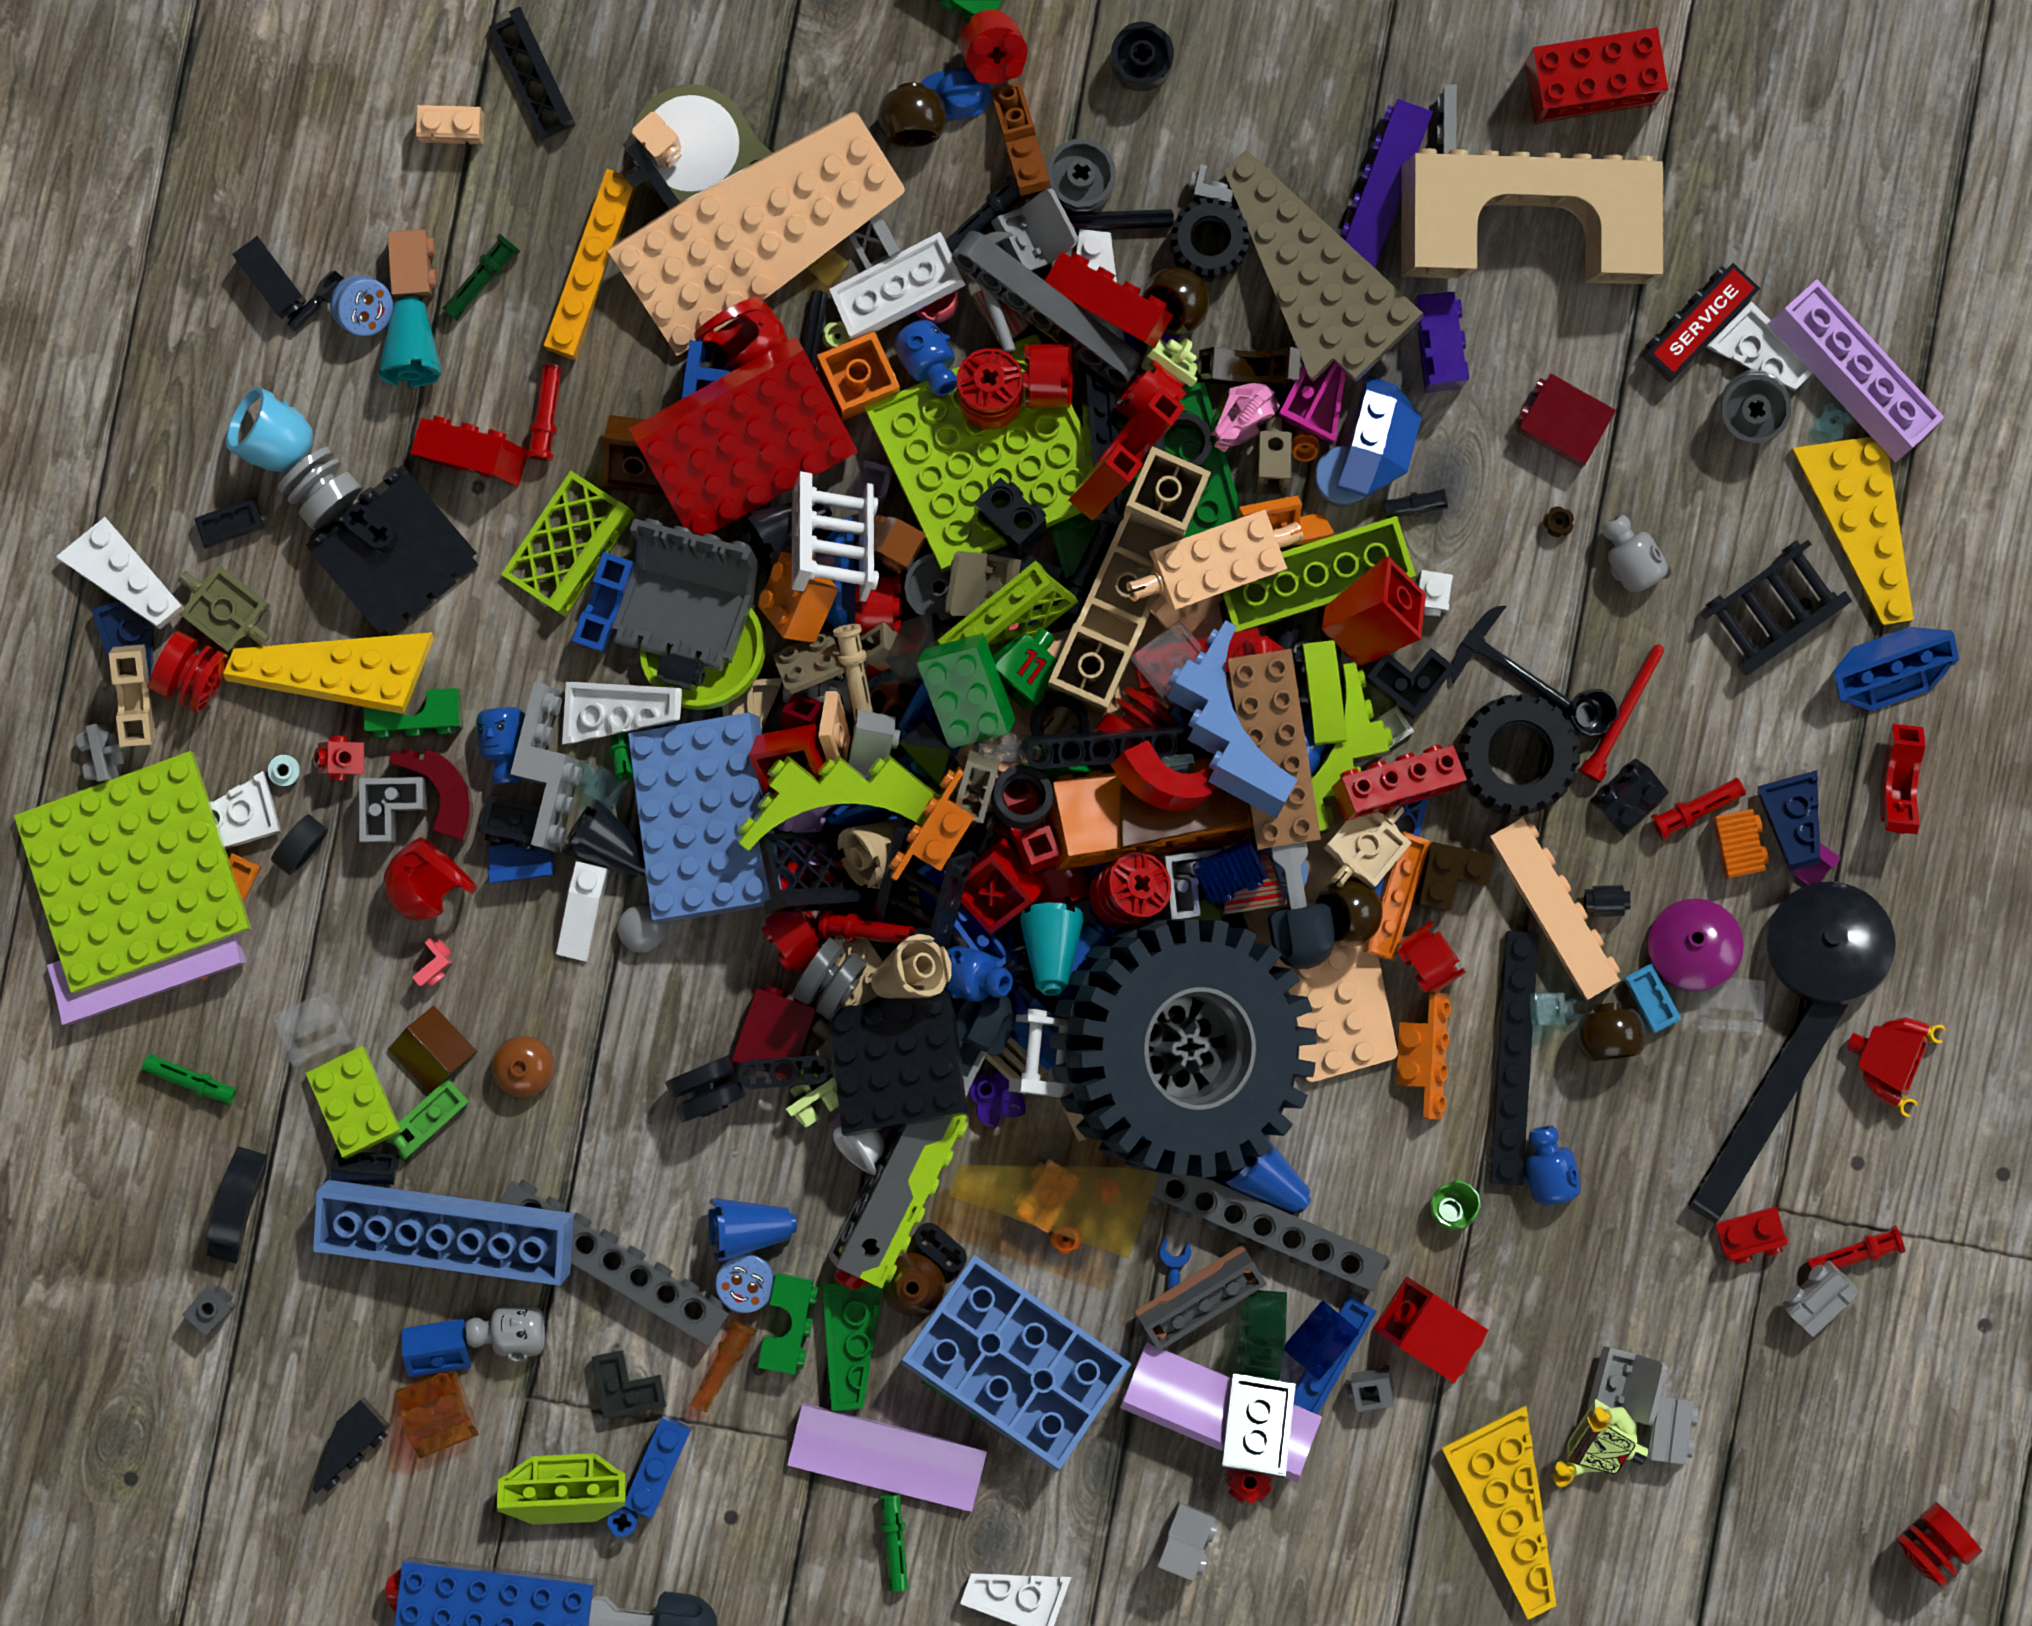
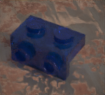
[1282,1300,1359,1379]

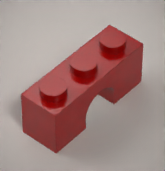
[993,777,1061,875]

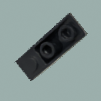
[313,1397,390,1493]

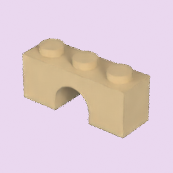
[109,645,156,747]

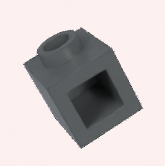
[182,1285,236,1336]

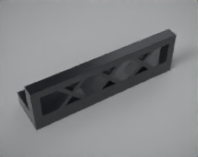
[489,6,576,141]

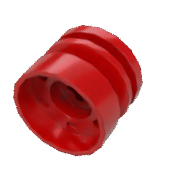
[957,348,1024,430]
[148,631,228,713]
[1095,685,1179,751]
[1089,852,1171,928]
[1896,1502,1982,1588]

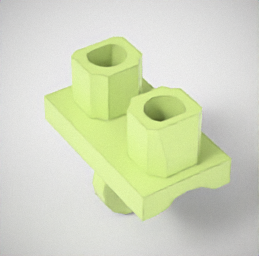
[1141,338,1198,387]
[786,1072,839,1128]

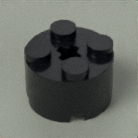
[1110,21,1174,91]

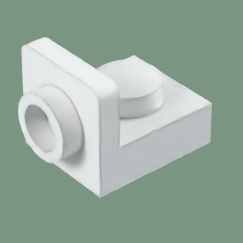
[1419,570,1453,617]

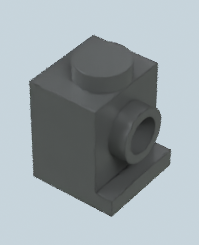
[1346,1365,1395,1412]

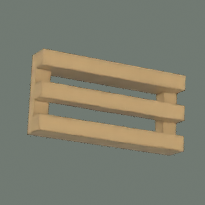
[985,1036,1047,1095]

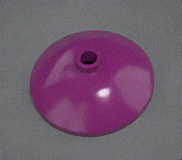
[1648,899,1744,992]

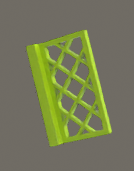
[501,471,635,618]
[937,560,1078,657]

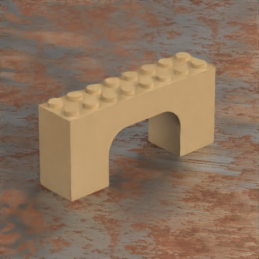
[1401,148,1663,285]
[1047,446,1211,716]

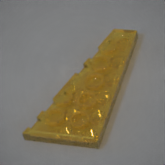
[949,1165,1159,1259]

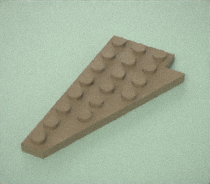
[1224,150,1424,382]

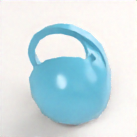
[226,387,313,473]

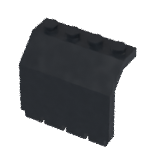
[306,464,479,636]

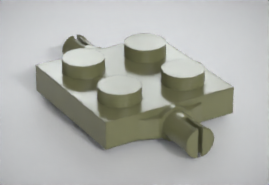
[178,564,270,653]

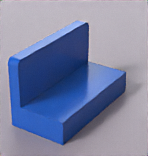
[488,842,555,884]
[402,1319,471,1378]

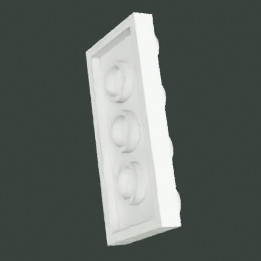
[829,232,965,340]

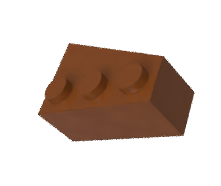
[855,514,927,576]

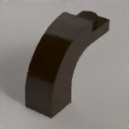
[1197,347,1302,387]

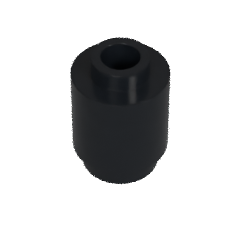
[657,653,707,691]
[1584,885,1631,917]

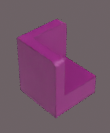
[1788,843,1841,885]

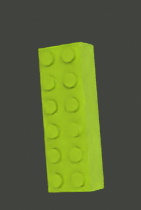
[1220,516,1416,632]

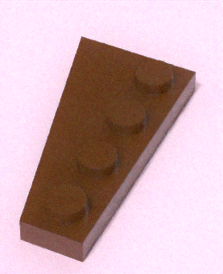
[1120,784,1248,849]

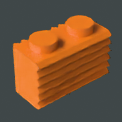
[1712,809,1769,879]

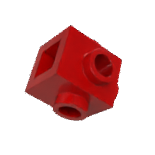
[314,736,364,781]
[1226,1469,1272,1505]

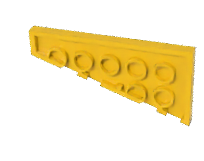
[1791,437,1914,626]
[224,632,434,714]
[1441,1405,1557,1620]

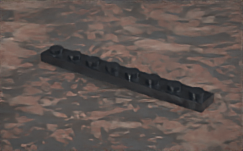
[1490,931,1539,1185]

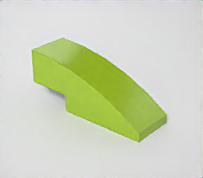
[1302,640,1347,746]

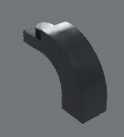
[206,1146,268,1264]

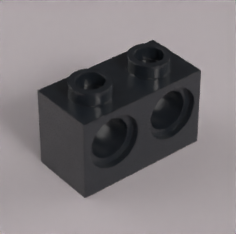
[974,477,1046,555]

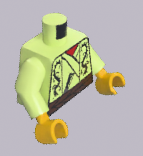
[1551,1399,1648,1487]

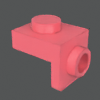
[412,938,453,988]

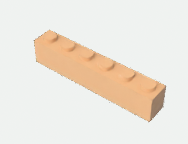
[1487,817,1620,1000]

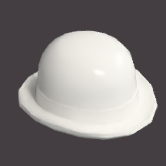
[833,1127,885,1175]

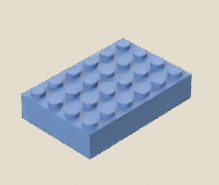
[628,712,782,923]
[899,1255,1131,1472]

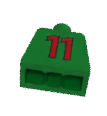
[993,629,1057,709]

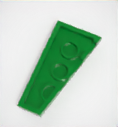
[821,1282,884,1411]

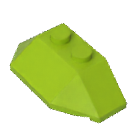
[497,1453,626,1525]

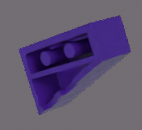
[1414,291,1469,393]

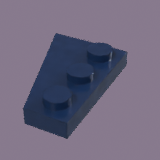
[91,600,153,681]
[1757,770,1820,871]

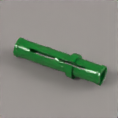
[141,1053,237,1107]
[880,1493,909,1592]

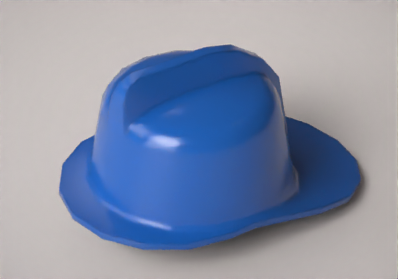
[921,68,991,121]

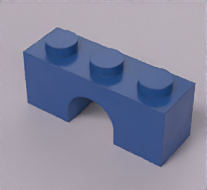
[572,551,636,654]
[624,1415,693,1519]

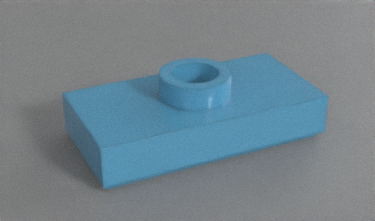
[1623,963,1681,1034]

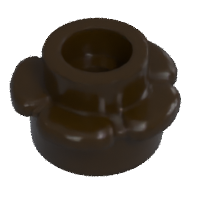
[1543,506,1574,537]

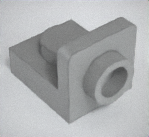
[1189,164,1233,203]

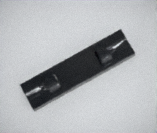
[622,137,680,210]

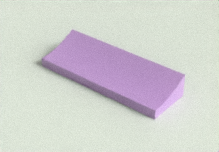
[1768,279,1944,462]
[47,934,247,1025]
[1120,1342,1322,1483]
[787,1403,987,1512]

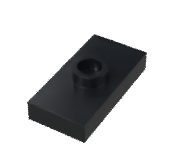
[194,497,265,549]
[331,1149,399,1185]

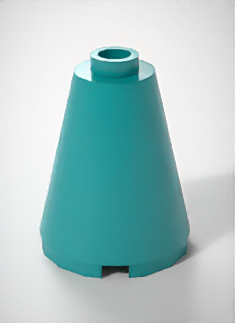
[378,296,442,387]
[1020,902,1084,996]

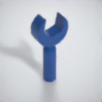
[1159,1237,1191,1291]

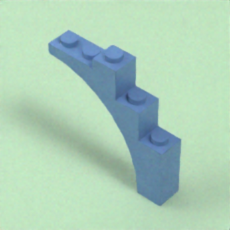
[1167,620,1298,819]

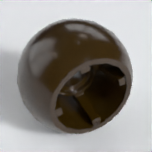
[879,82,947,147]
[1142,267,1210,336]
[1315,878,1383,947]
[1577,1002,1646,1061]

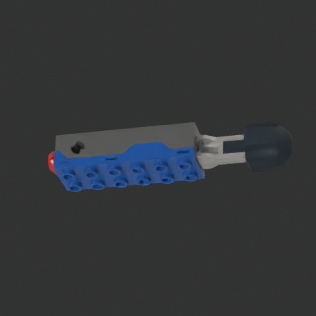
[385,1557,718,1626]

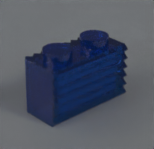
[1193,838,1268,904]

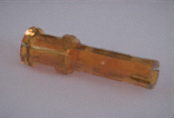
[690,1318,757,1413]

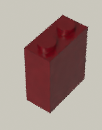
[1516,373,1616,468]
[732,985,817,1080]

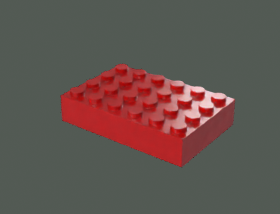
[629,337,858,536]

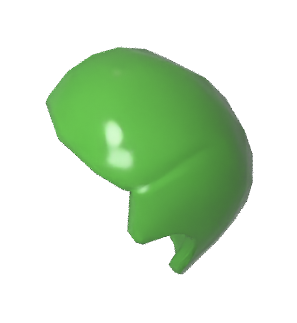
[1430,1180,1481,1231]

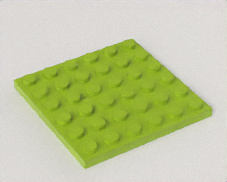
[865,333,1087,573]
[14,751,252,994]

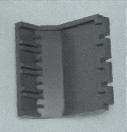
[612,518,758,671]

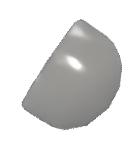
[617,903,668,953]

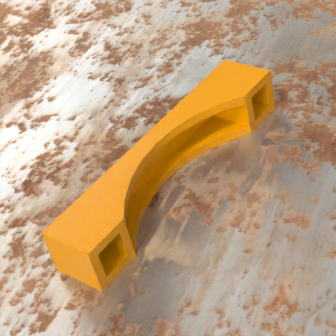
[544,169,639,361]

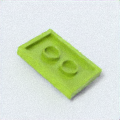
[305,1046,402,1159]

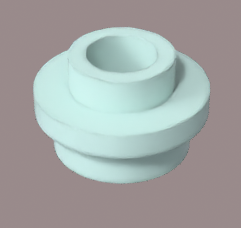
[268,755,300,786]

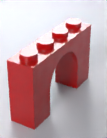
[1068,387,1185,521]

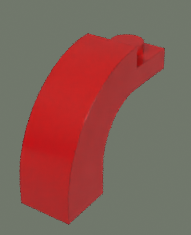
[1880,724,1926,835]
[1111,740,1218,811]

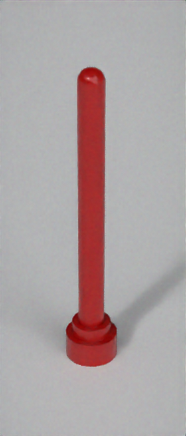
[1579,644,1664,783]

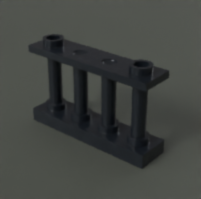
[1702,540,1852,676]
[869,821,973,950]

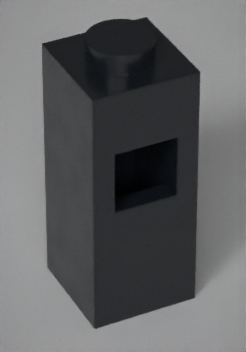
[232,236,306,319]

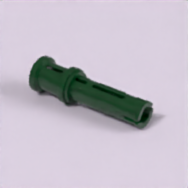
[442,234,521,321]

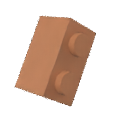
[388,229,438,299]

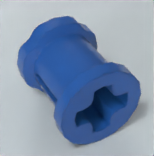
[608,1506,639,1537]

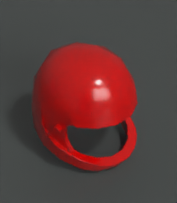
[694,297,788,372]
[383,836,477,921]

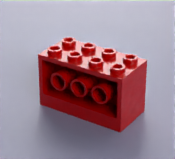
[1525,27,1668,124]

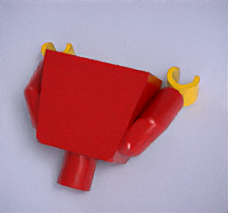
[1847,1017,1946,1117]

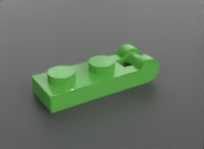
[385,1078,470,1161]

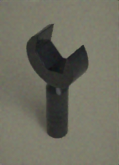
[287,270,344,331]

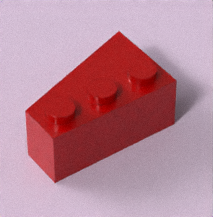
[410,415,527,487]

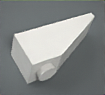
[556,861,610,962]

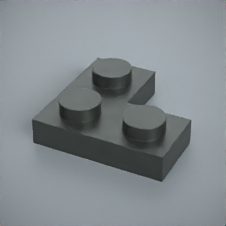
[591,1350,667,1419]

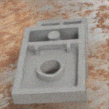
[510,682,582,853]

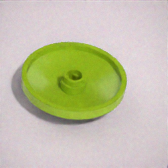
[640,608,766,710]

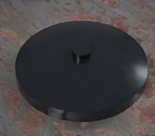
[1767,882,1896,1005]

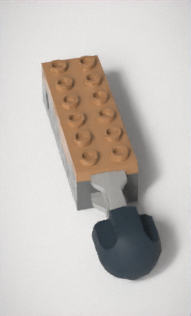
[1226,636,1335,969]

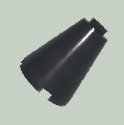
[741,502,832,571]
[561,799,646,878]

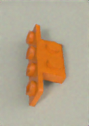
[1237,495,1334,549]
[889,766,975,881]
[1396,992,1451,1119]

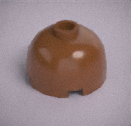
[491,1036,555,1099]

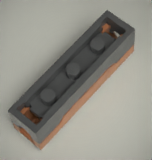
[1135,1245,1267,1351]

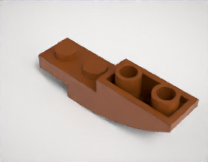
[990,82,1051,196]

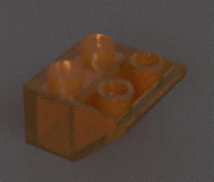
[396,1370,479,1459]

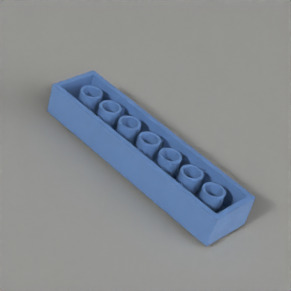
[313,1180,574,1286]

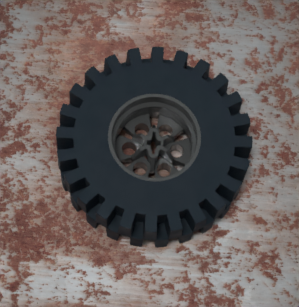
[1050,918,1317,1177]

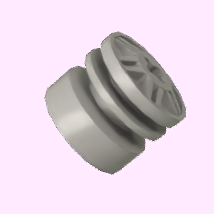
[277,446,363,530]

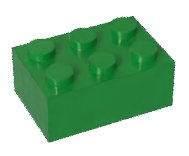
[917,633,1016,749]

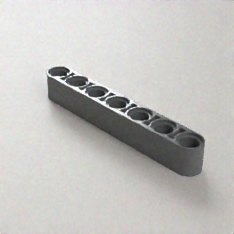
[951,231,1142,387]

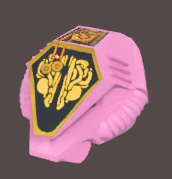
[1211,383,1280,452]

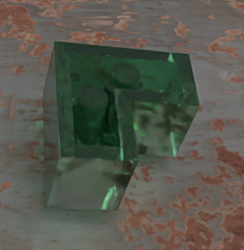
[1236,1290,1287,1381]

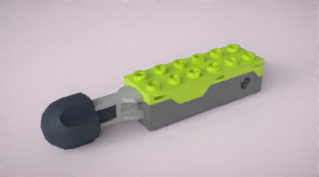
[828,995,1016,1290]

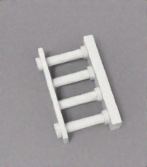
[792,471,879,602]
[1009,1009,1072,1098]

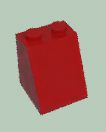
[1322,556,1426,667]
[1373,1276,1489,1384]

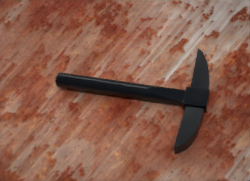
[1452,606,1572,712]

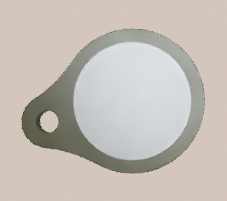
[632,84,773,203]

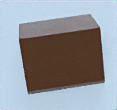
[388,1006,477,1094]

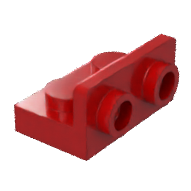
[1714,1206,1790,1265]

